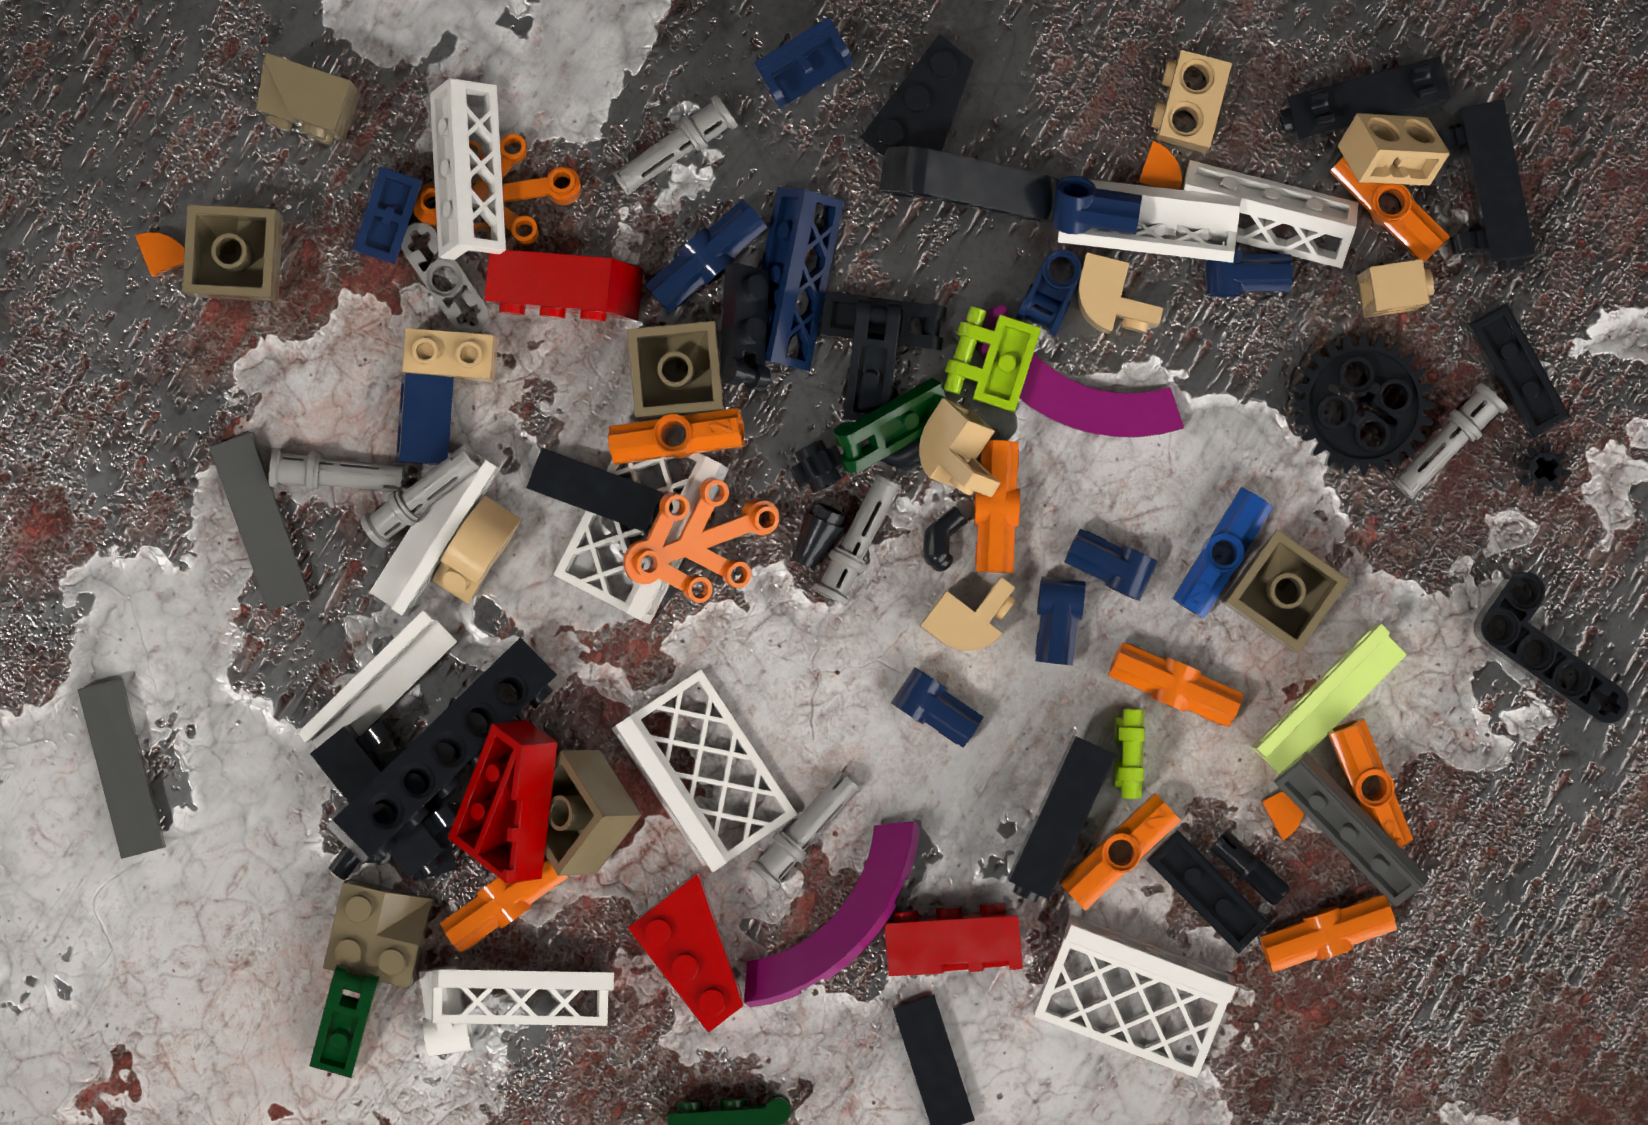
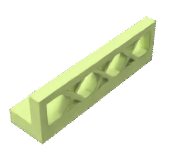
[1251,624,1407,774]

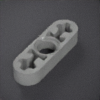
[401,223,490,334]

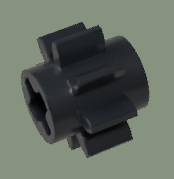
[790,440,843,494]
[1513,442,1571,497]

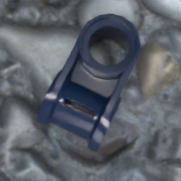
[1015,250,1082,337]

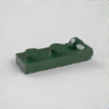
[834,378,946,473]
[309,964,380,1078]
[667,1093,791,1125]

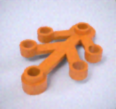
[413,134,582,246]
[623,478,779,603]

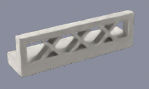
[430,78,506,260]
[1183,160,1359,269]
[1058,179,1241,263]
[369,453,501,616]
[297,610,459,748]
[431,969,614,1026]

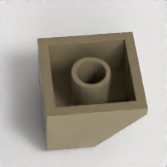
[256,53,362,146]
[182,204,283,302]
[627,321,724,420]
[1221,530,1350,653]
[545,750,641,876]
[323,879,434,988]

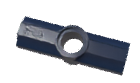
[645,199,768,314]

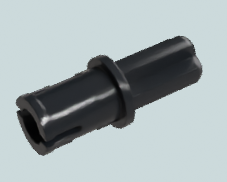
[1209,829,1289,905]

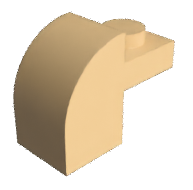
[1076,252,1163,334]
[919,398,1001,497]
[432,496,522,604]
[919,577,1016,651]

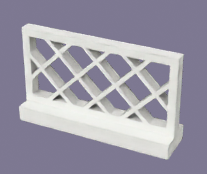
[553,420,729,624]
[612,669,798,874]
[1034,915,1237,1078]

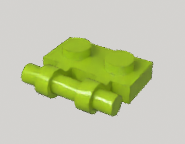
[944,306,1042,413]
[1113,708,1145,799]

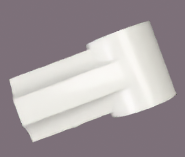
[419,965,473,1057]

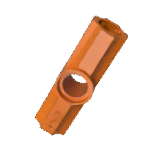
[1330,157,1450,263]
[608,408,745,465]
[974,440,1020,573]
[1107,642,1244,727]
[1327,718,1413,848]
[1059,793,1181,911]
[439,855,569,953]
[1259,894,1397,972]

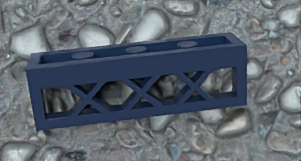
[743,187,844,372]

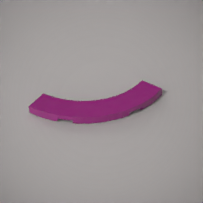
[963,304,1184,438]
[744,821,920,1007]

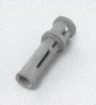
[612,94,738,196]
[1392,382,1508,500]
[360,444,482,548]
[269,448,404,492]
[812,475,900,606]
[748,770,860,891]

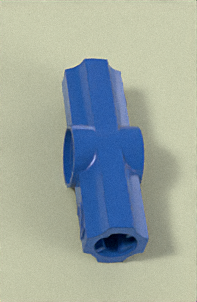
[1172,487,1273,619]

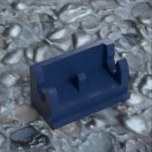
[754,17,854,109]
[350,166,422,264]
[395,373,454,465]

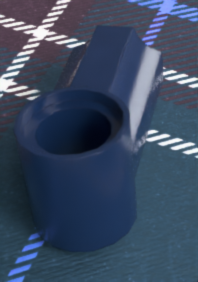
[1052,176,1142,235]
[1205,250,1293,297]
[1064,529,1158,601]
[1035,576,1086,666]
[891,667,984,748]

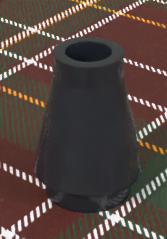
[791,501,845,569]

